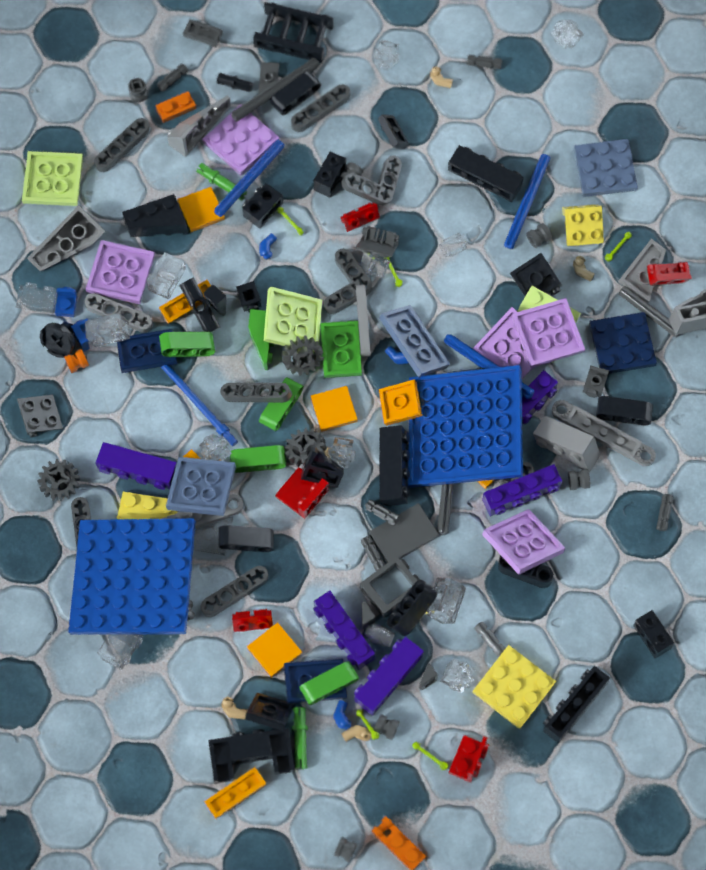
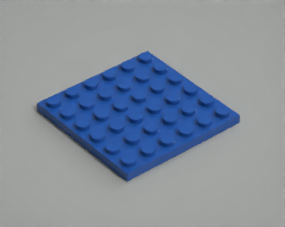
[408,365,523,488]
[68,518,196,635]

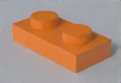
[156,91,196,123]

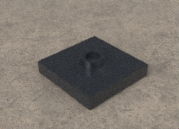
[245,693,295,731]

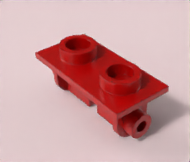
[340,202,380,232]
[232,609,273,632]

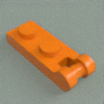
[371,816,426,870]

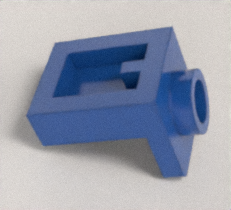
[55,287,78,317]
[71,318,92,352]

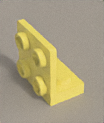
[562,204,604,246]

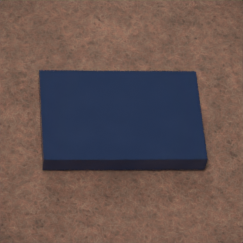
[116,329,178,373]
[283,659,347,704]

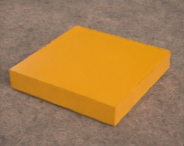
[177,187,225,232]
[379,380,422,426]
[310,386,358,432]
[247,622,303,678]

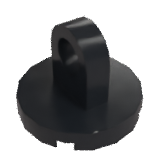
[39,322,75,358]

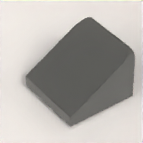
[362,601,375,630]
[419,663,438,690]

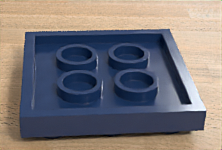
[589,312,657,374]

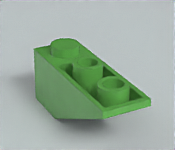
[248,309,274,370]

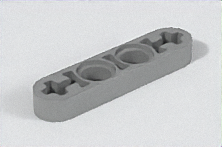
[356,285,370,357]
[85,293,153,333]

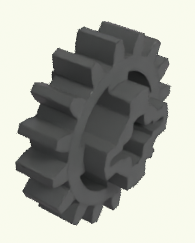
[282,335,323,376]
[284,428,327,467]
[37,459,80,501]

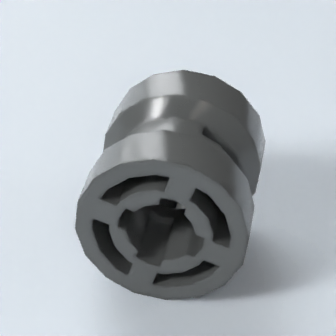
[128,78,148,103]
[339,162,363,186]
[526,223,552,248]
[568,469,591,491]
[374,714,400,740]

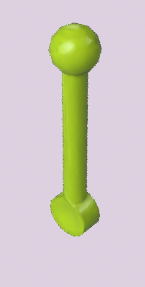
[277,207,304,236]
[605,232,632,262]
[383,257,403,287]
[356,709,379,740]
[412,742,448,770]

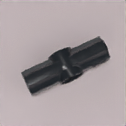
[179,277,220,332]

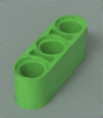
[159,332,215,357]
[259,377,304,431]
[229,445,286,473]
[299,661,359,705]

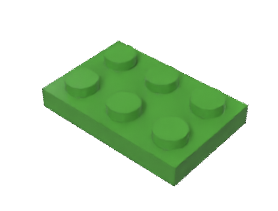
[320,321,362,378]

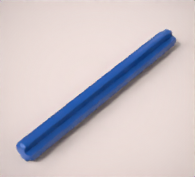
[214,140,284,217]
[504,154,550,249]
[444,334,534,399]

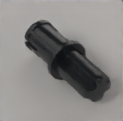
[217,72,253,92]

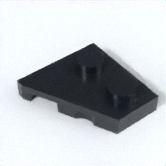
[301,447,344,488]

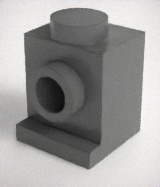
[583,365,609,398]

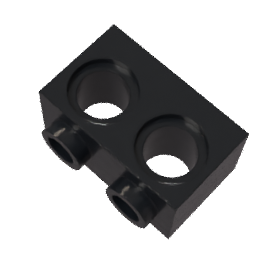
[313,151,346,198]
[242,183,283,229]
[633,610,674,658]

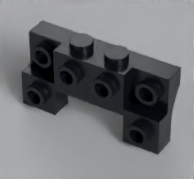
[208,728,295,784]

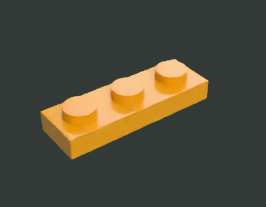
[159,280,211,324]
[204,767,267,819]

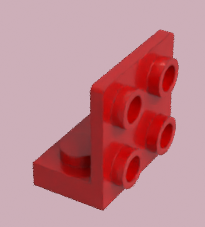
[275,467,329,519]
[448,735,490,783]

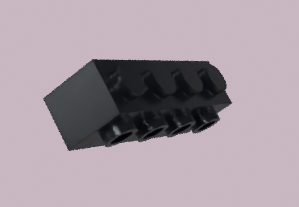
[448,145,524,202]
[379,425,410,506]
[543,665,610,744]

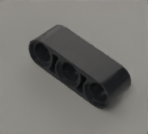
[270,71,321,115]
[596,396,653,426]
[218,525,274,552]
[498,556,554,588]
[387,580,437,636]

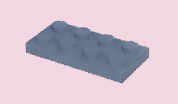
[379,305,450,378]

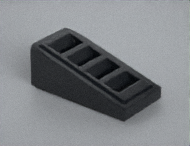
[203,284,226,316]

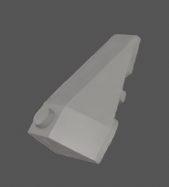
[167,95,231,157]
[27,205,105,271]

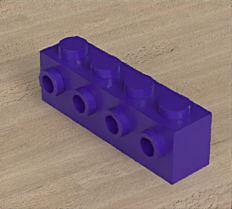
[522,370,558,425]
[95,442,177,490]
[482,464,562,517]
[313,590,375,670]
[354,636,424,716]

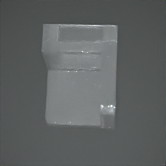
[359,252,390,278]

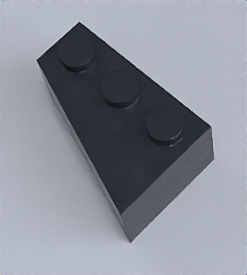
[122,194,188,237]

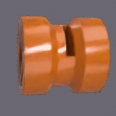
[64,349,89,373]

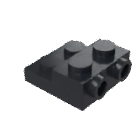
[510,253,563,296]

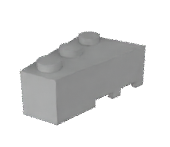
[669,289,706,335]
[533,416,601,473]

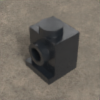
[236,281,262,313]

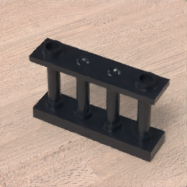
[253,2,334,63]

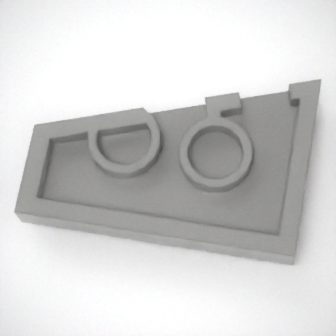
[618,239,666,303]

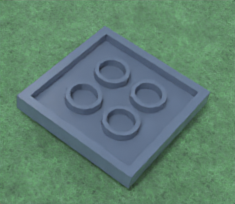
[574,139,638,197]
[166,457,236,516]

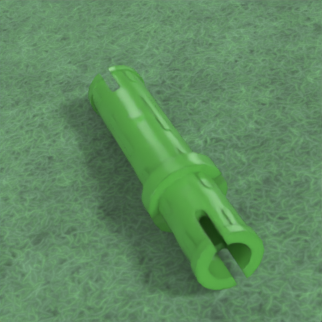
[196,162,248,201]
[292,707,308,770]

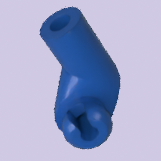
[259,233,277,260]
[385,346,409,364]
[333,700,352,730]

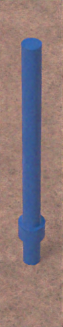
[161,365,238,447]

